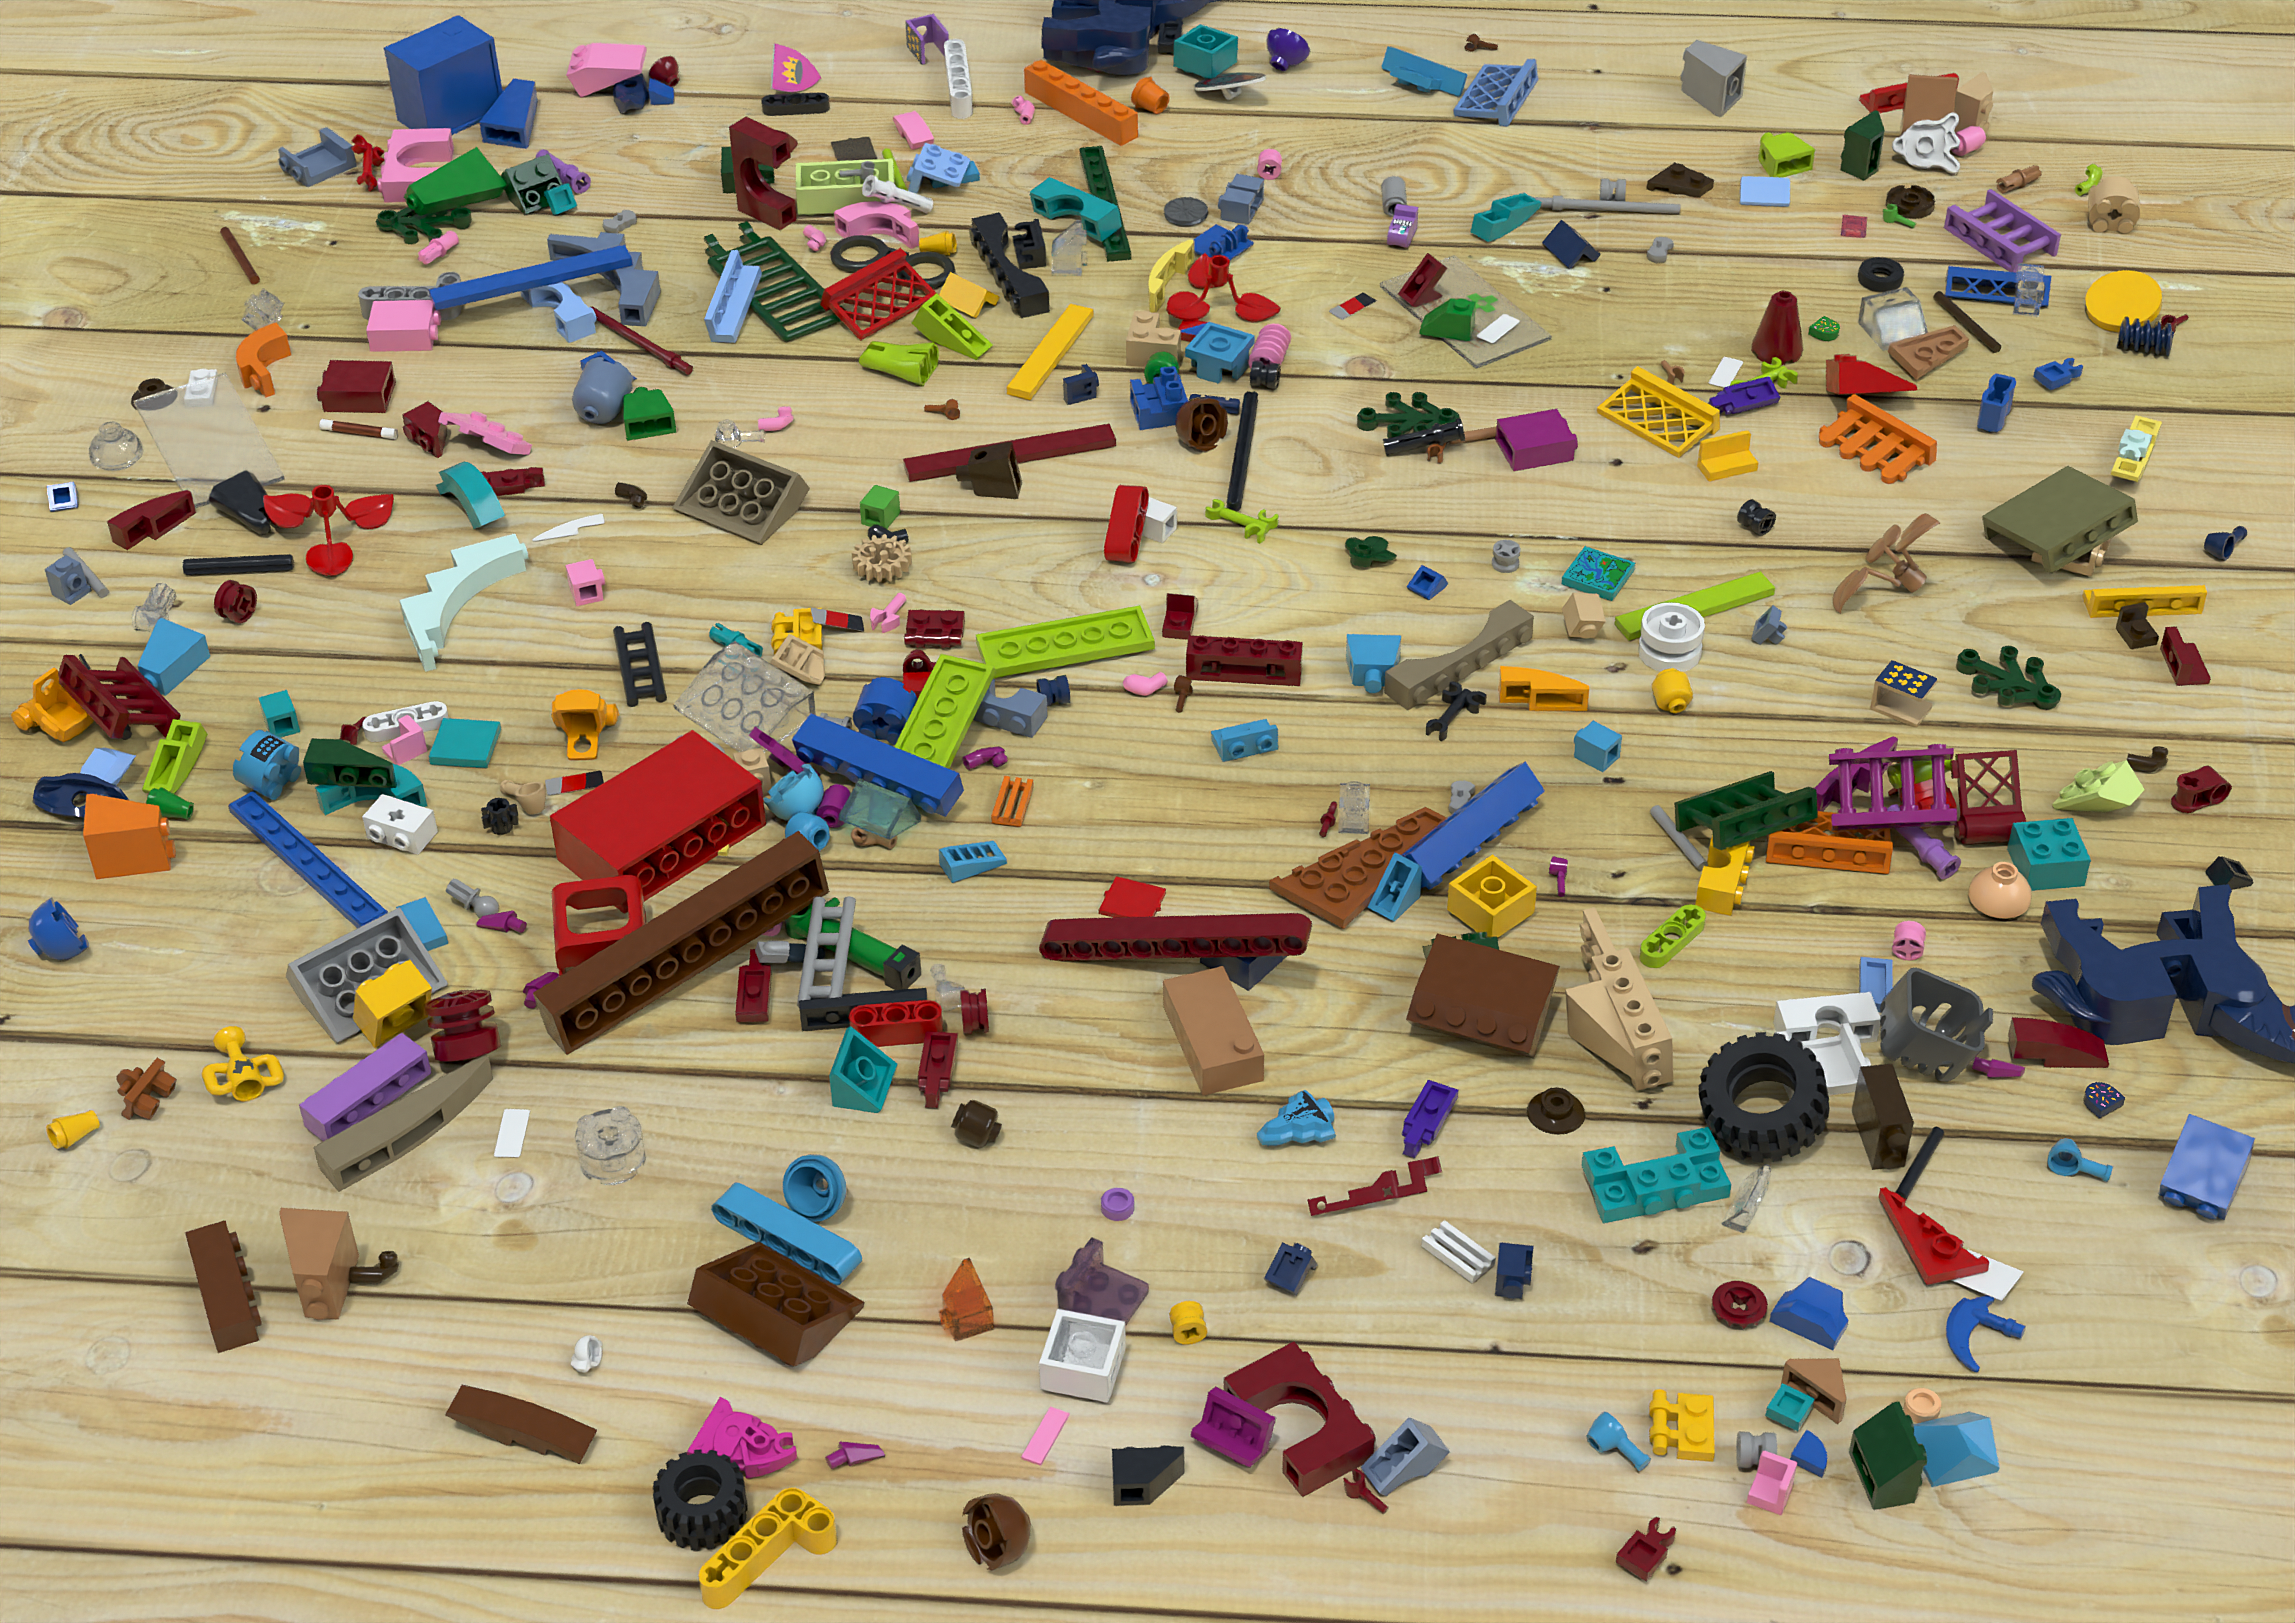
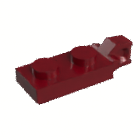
[481,467,545,496]
[735,949,772,1022]
[918,1031,958,1108]

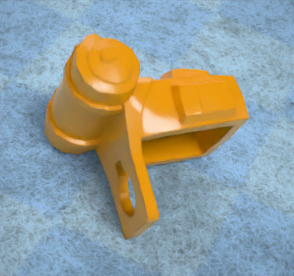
[11,667,94,742]
[551,689,619,760]

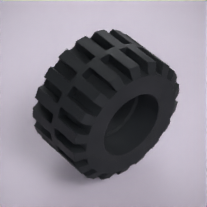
[653,1449,748,1550]

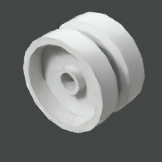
[1638,603,1705,672]

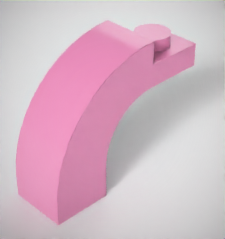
[834,201,919,249]

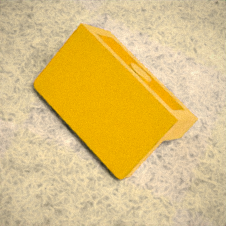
[939,272,1000,318]
[1697,430,1759,482]

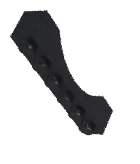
[969,212,1050,318]

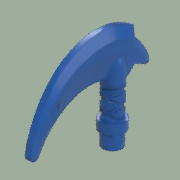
[1946,1296,2026,1372]

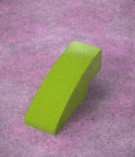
[142,719,208,793]

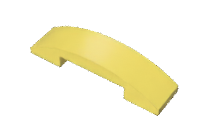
[1148,240,1194,313]
[2111,415,2162,482]

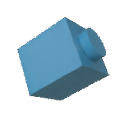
[1574,720,1622,772]

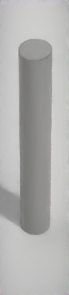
[63,547,109,598]
[1650,805,1708,871]

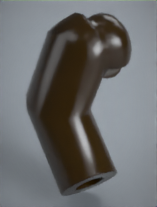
[615,482,647,508]
[2127,746,2169,772]
[349,1251,399,1284]

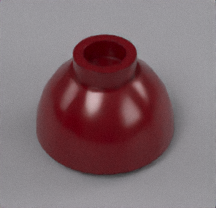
[648,56,680,87]

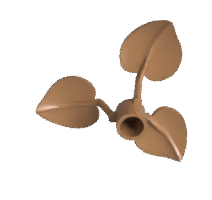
[1833,513,1940,614]

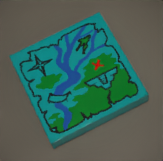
[1561,546,1636,601]

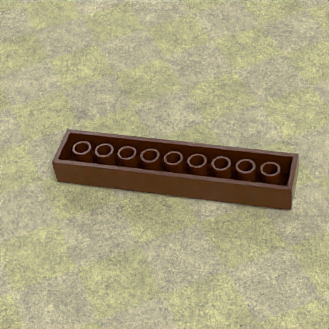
[533,831,830,1055]

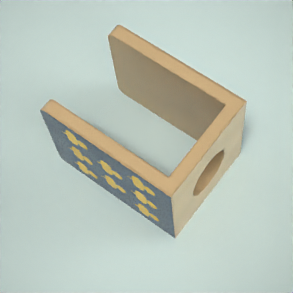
[1870,660,1937,727]

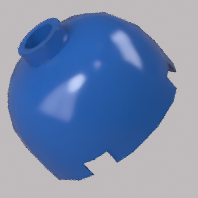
[28,897,89,961]

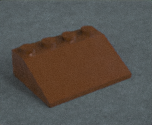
[1406,933,1560,1059]
[687,1241,865,1367]

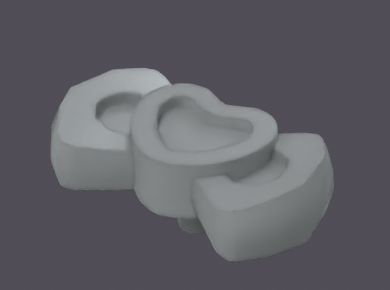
[602,210,637,233]
[1647,237,1674,263]
[1448,780,1476,814]

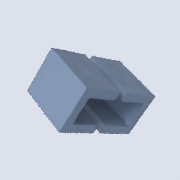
[1218,174,1264,225]

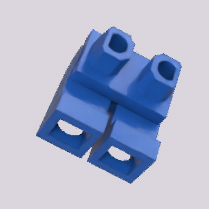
[1130,366,1188,431]

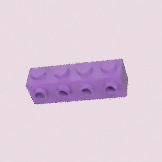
[299,1033,431,1141]

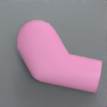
[1012,96,1035,125]
[803,225,826,252]
[758,406,794,432]
[1123,672,1167,696]

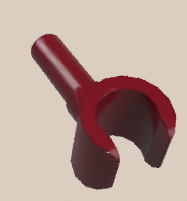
[2161,314,2189,333]
[339,716,367,745]
[1343,1469,1389,1514]

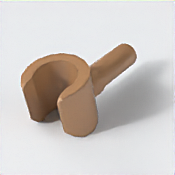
[1661,360,1685,384]

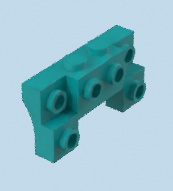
[1581,1127,1731,1224]

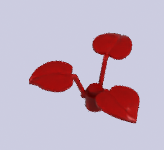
[1166,253,1281,322]
[263,485,394,576]

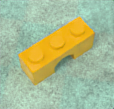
[1695,835,1755,916]

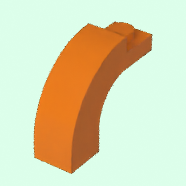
[236,322,291,398]

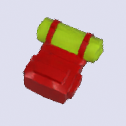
[1887,760,1957,830]

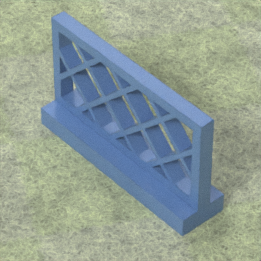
[1453,59,1538,126]

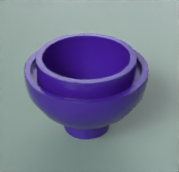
[1266,28,1311,71]

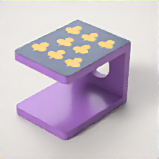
[905,14,949,65]

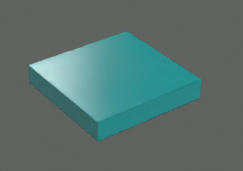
[429,718,501,768]

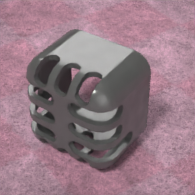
[1880,967,1993,1082]

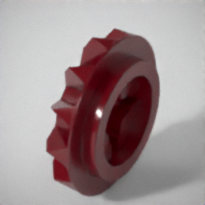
[1712,1281,1768,1329]

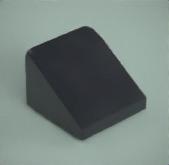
[2206,856,2254,890]

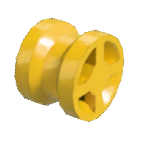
[1169,1301,1208,1345]

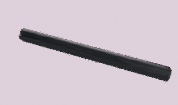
[1226,391,1258,512]

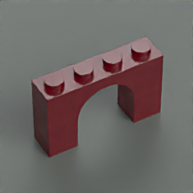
[729,116,797,231]
[1223,1341,1376,1498]

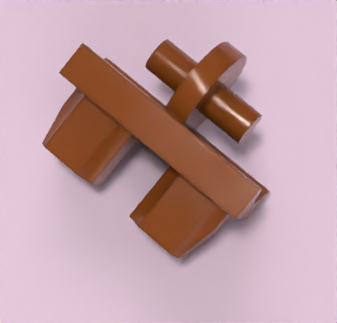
[116,1058,177,1120]

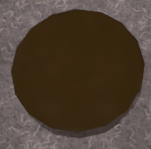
[1886,185,1935,219]

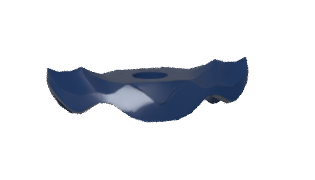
[613,72,650,113]
[32,773,129,818]

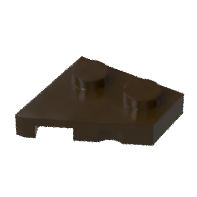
[1647,162,1714,198]

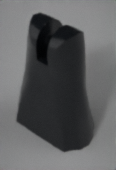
[209,470,279,535]

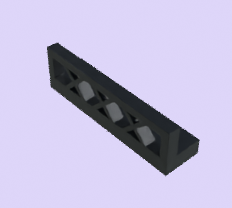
[799,988,927,1031]

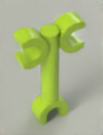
[1730,357,1798,389]
[1205,499,1279,544]

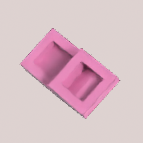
[893,111,934,150]

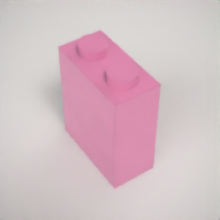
[366,300,441,352]

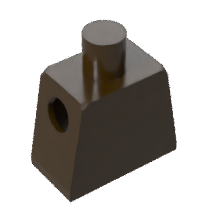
[956,442,1022,499]

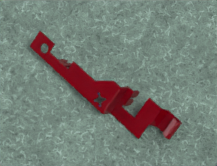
[1307,1156,1442,1216]

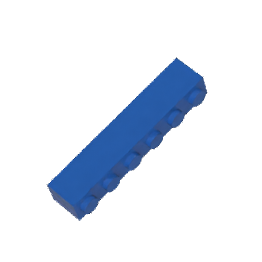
[792,713,964,817]
[1402,761,1545,890]

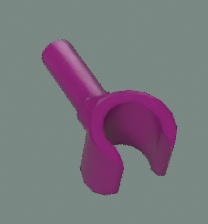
[1549,856,1568,897]

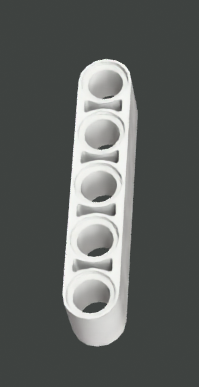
[944,39,973,119]

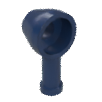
[2204,526,2247,560]

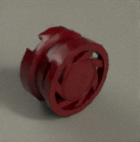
[214,580,257,624]
[960,988,989,1034]

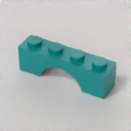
[1029,177,1122,242]

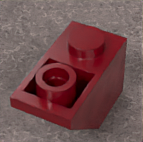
[402,401,448,458]

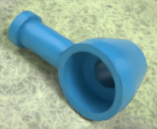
[2047,1138,2113,1182]
[1586,1412,1651,1471]

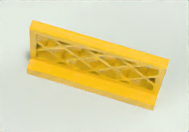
[1597,366,1720,458]

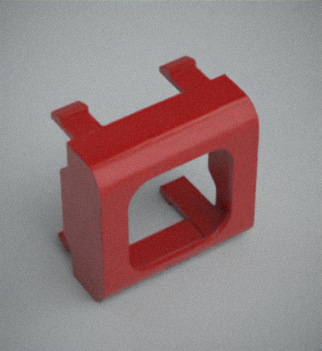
[551,875,646,976]

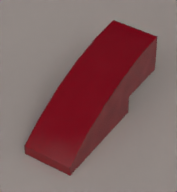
[107,490,196,550]
[2008,1017,2109,1068]

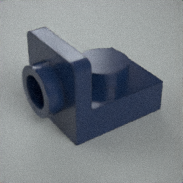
[1063,364,1099,405]
[1264,1242,1318,1296]

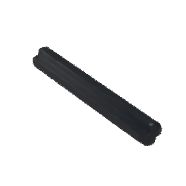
[182,554,294,575]

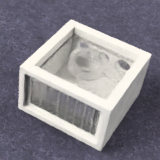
[1039,1309,1126,1403]

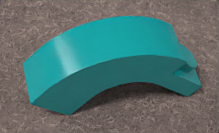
[436,461,505,529]
[315,763,427,815]

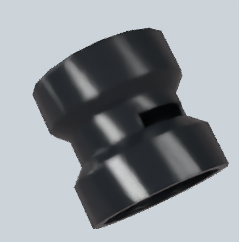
[1250,360,1281,389]
[1737,499,1776,536]

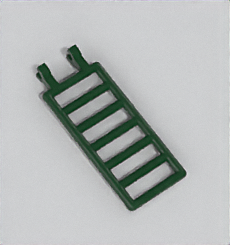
[704,221,846,342]

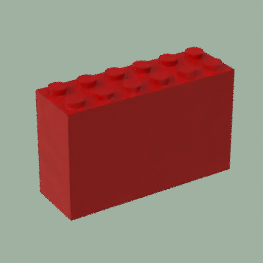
[550,730,766,914]

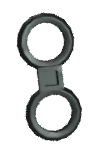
[830,235,956,289]

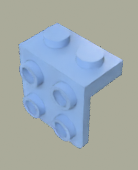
[906,142,970,194]

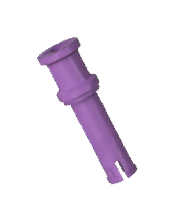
[536,149,591,194]
[1887,804,1961,879]

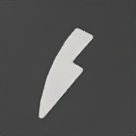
[532,514,604,541]

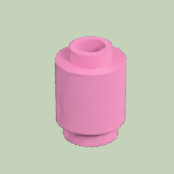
[1951,126,1986,156]

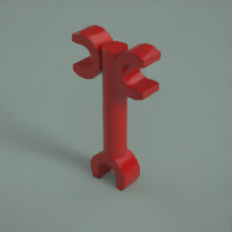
[351,134,384,191]

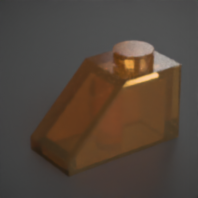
[938,1258,994,1342]

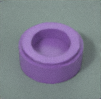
[1101,1188,1134,1221]

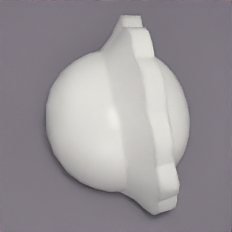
[571,1335,602,1372]

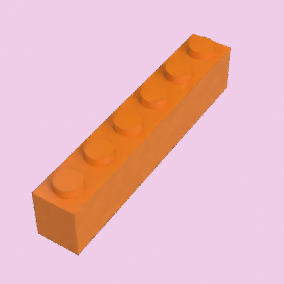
[1024,60,1138,146]

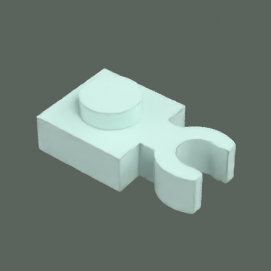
[2118,429,2152,462]

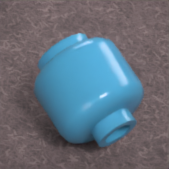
[785,812,830,852]

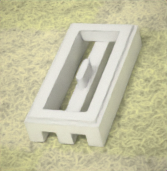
[1421,1220,1496,1284]

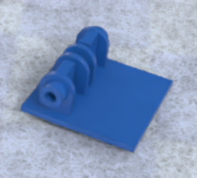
[1193,224,1254,260]

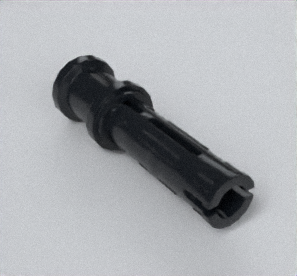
[1383,418,1465,456]

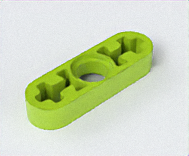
[1639,904,1706,968]

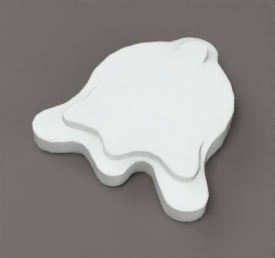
[1892,112,1960,174]

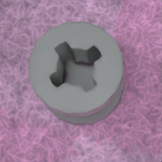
[1492,539,1521,573]

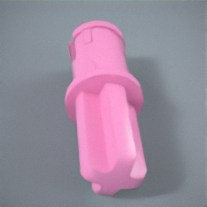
[418,231,459,264]

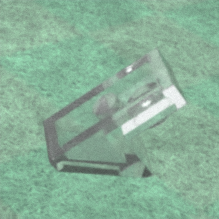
[2013,263,2045,317]

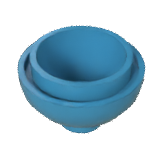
[783,1154,847,1222]

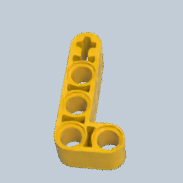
[698,1487,837,1609]

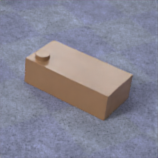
[1163,966,1264,1096]

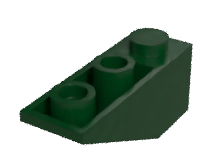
[303,738,397,788]

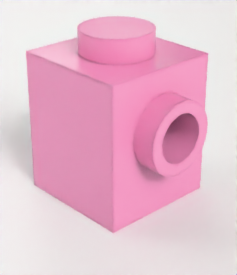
[566,559,605,606]

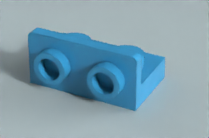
[1211,719,1278,762]

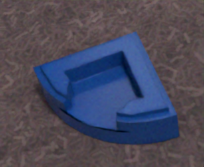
[1790,1429,1827,1477]

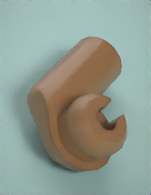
[851,825,898,849]

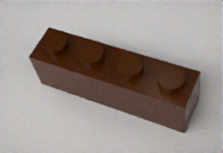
[185,1220,262,1353]

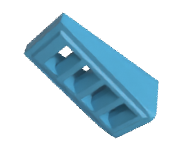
[938,841,1007,883]

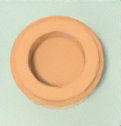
[1904,1388,1941,1423]

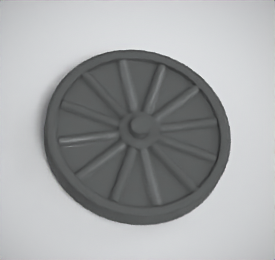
[1164,197,1208,226]

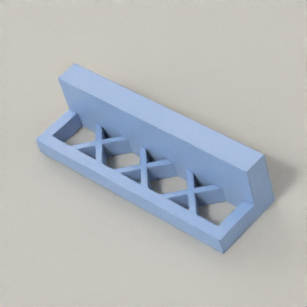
[704,250,762,343]

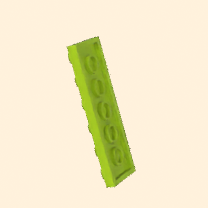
[976,605,1155,678]
[873,654,996,807]

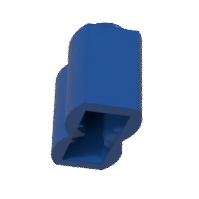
[1977,373,2016,432]

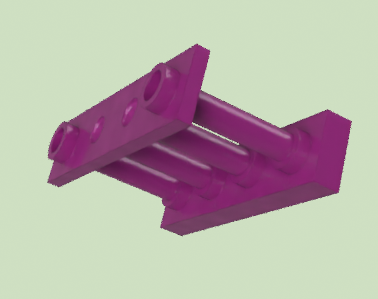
[1829,744,1957,831]

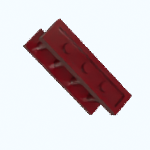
[58,655,181,739]

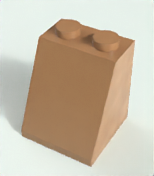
[279,1208,359,1320]

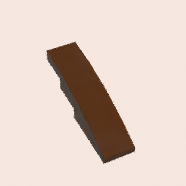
[445,1385,597,1464]

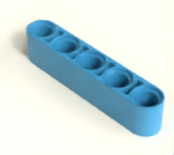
[711,1183,862,1285]

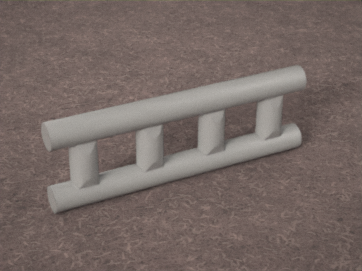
[797,896,856,1007]

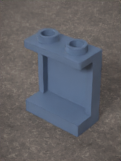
[278,127,357,188]

